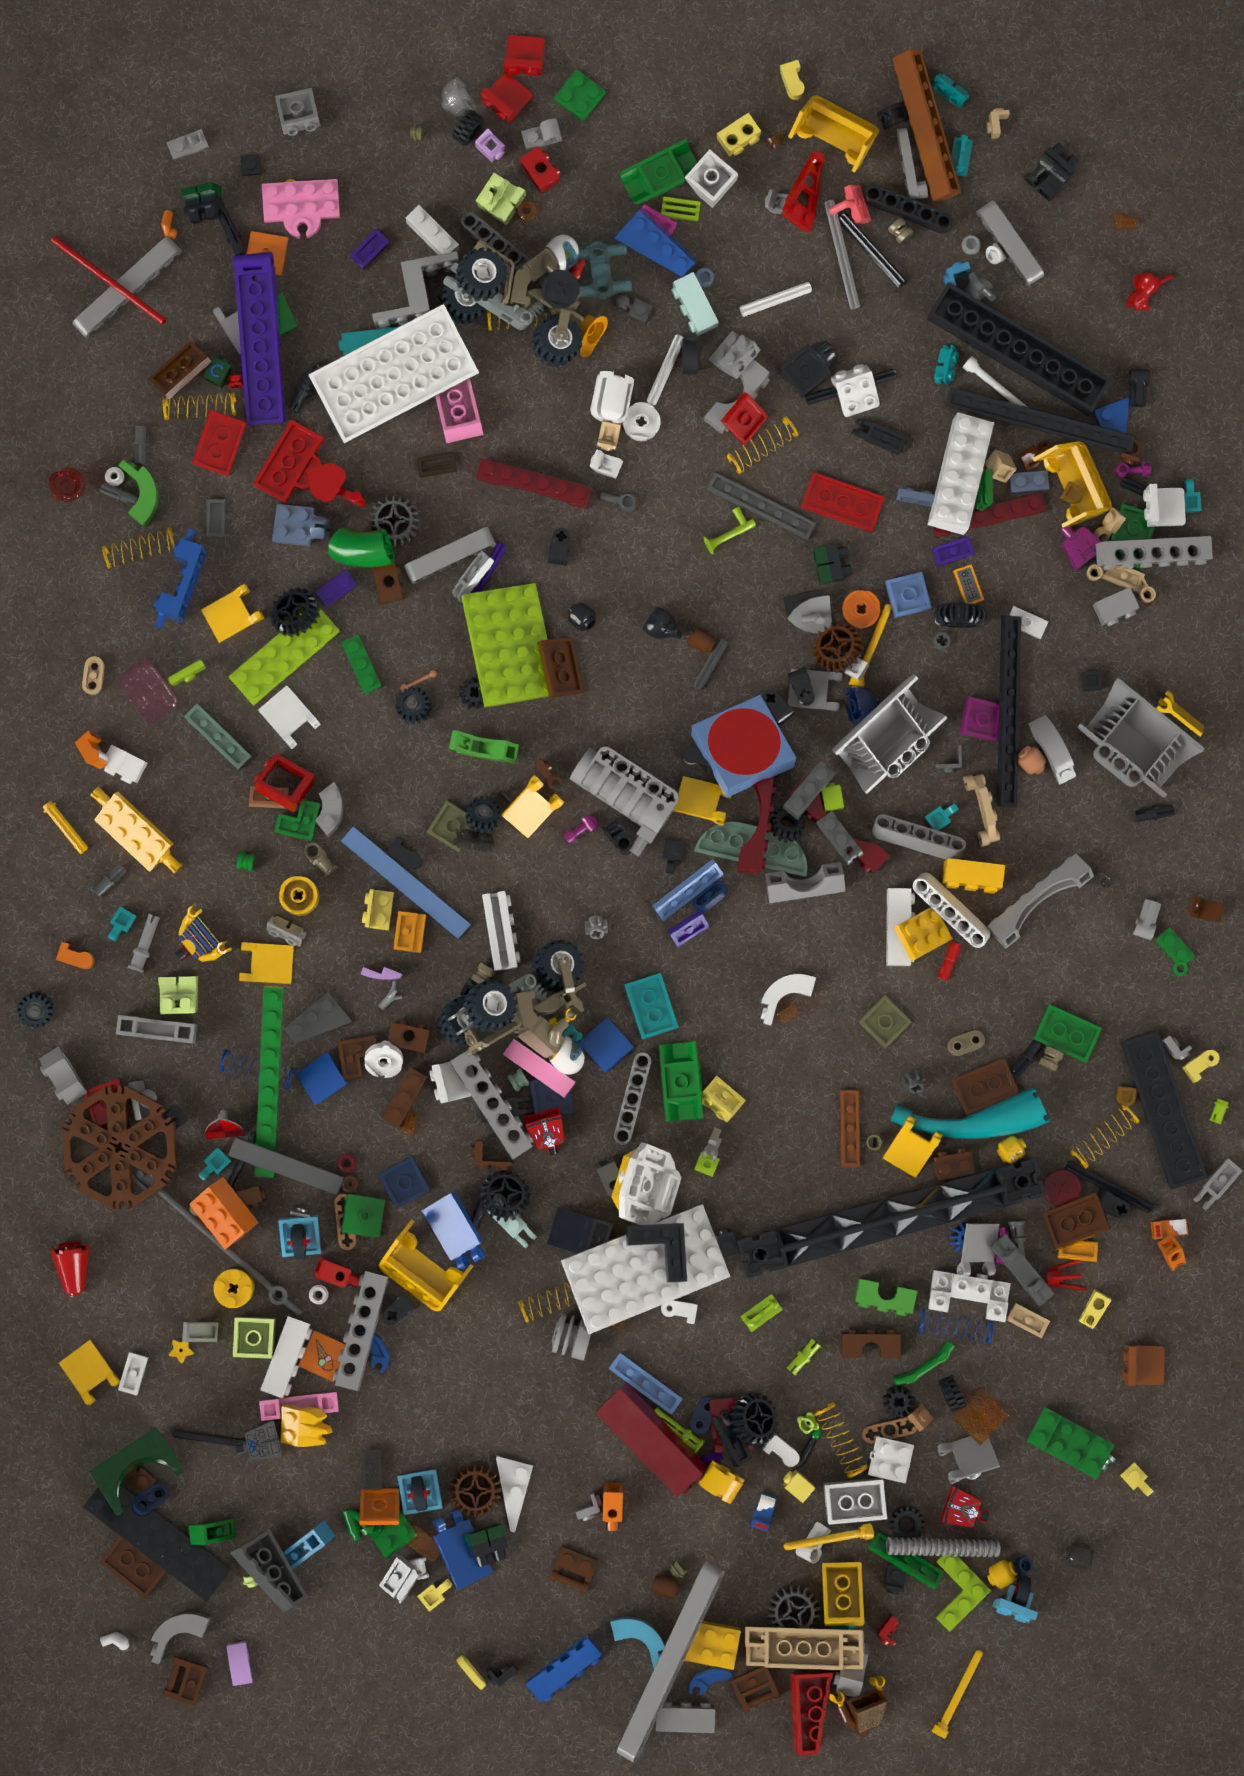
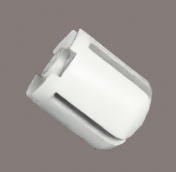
[590,371,634,424]

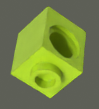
[821,783,844,812]
[694,1152,720,1177]

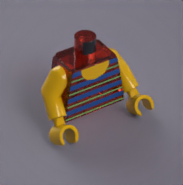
[175,904,232,962]

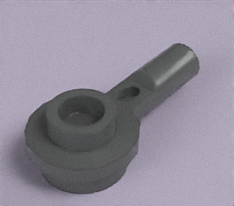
[600,492,638,512]

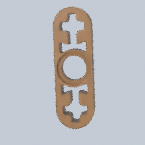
[334,1194,356,1250]
[862,1417,917,1444]

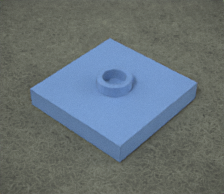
[885,572,932,618]

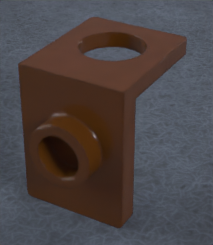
[1119,439,1144,465]
[1189,896,1224,922]

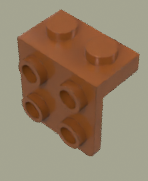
[1122,1345,1165,1386]

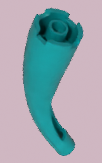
[890,1087,1050,1139]

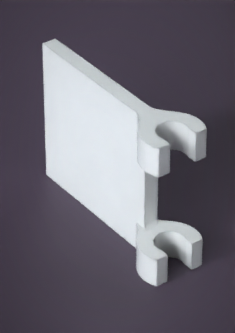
[258,685,321,749]

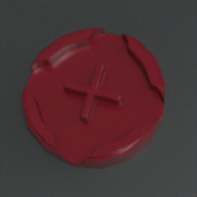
[1043,1169,1082,1207]

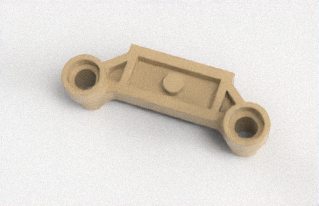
[1086,565,1156,603]
[963,774,1000,847]

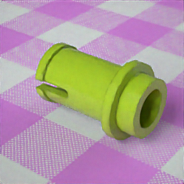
[1209,1099,1229,1124]

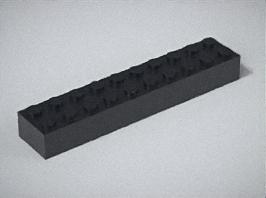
[927,282,1112,416]

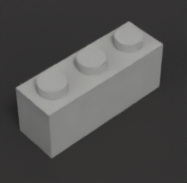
[655,1701,715,1733]

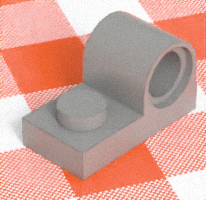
[521,119,562,151]

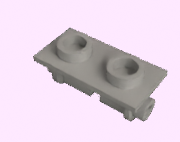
[266,916,307,947]

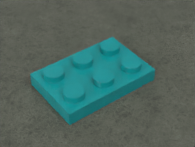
[624,973,679,1040]

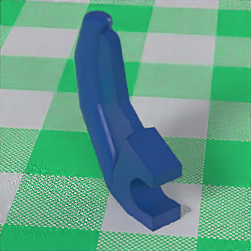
[360,1329,390,1373]
[688,1666,733,1695]

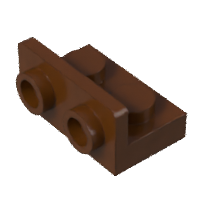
[933,1148,975,1181]

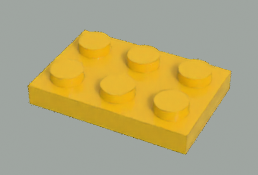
[893,907,953,961]

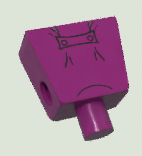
[1060,526,1102,571]

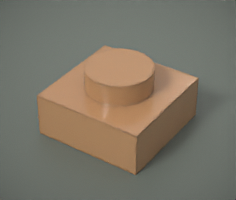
[907,1404,934,1432]

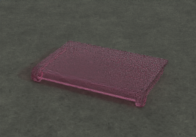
[116,657,180,726]

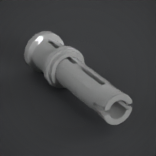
[127,914,160,973]

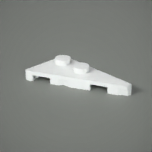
[496,1456,533,1532]

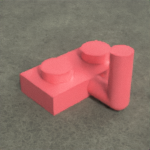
[829,185,872,224]

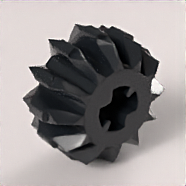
[459,677,484,710]
[882,1385,915,1418]

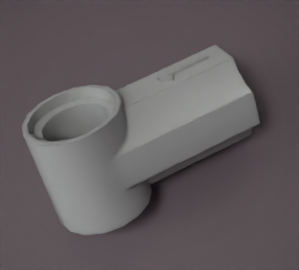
[1132,899,1161,940]

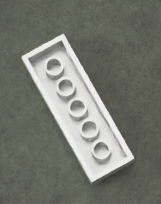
[927,413,994,535]

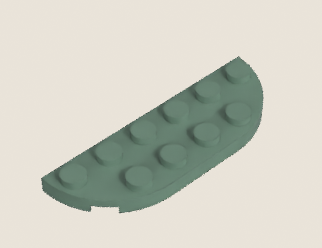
[694,822,807,877]

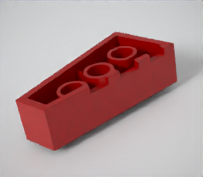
[790,1670,833,1755]

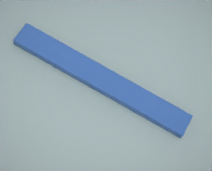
[341,827,471,939]

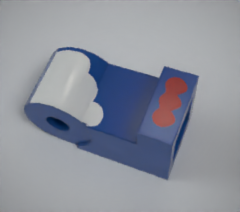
[750,1491,777,1532]

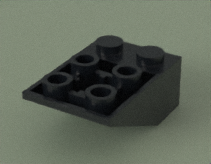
[547,1207,613,1254]

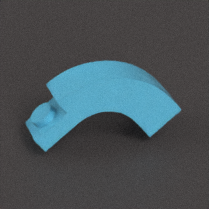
[610,1616,665,1669]

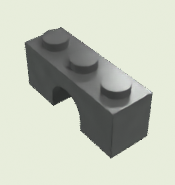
[783,761,835,820]

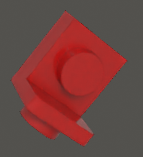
[877,1613,899,1646]

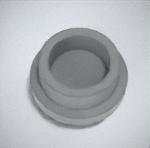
[961,235,981,255]

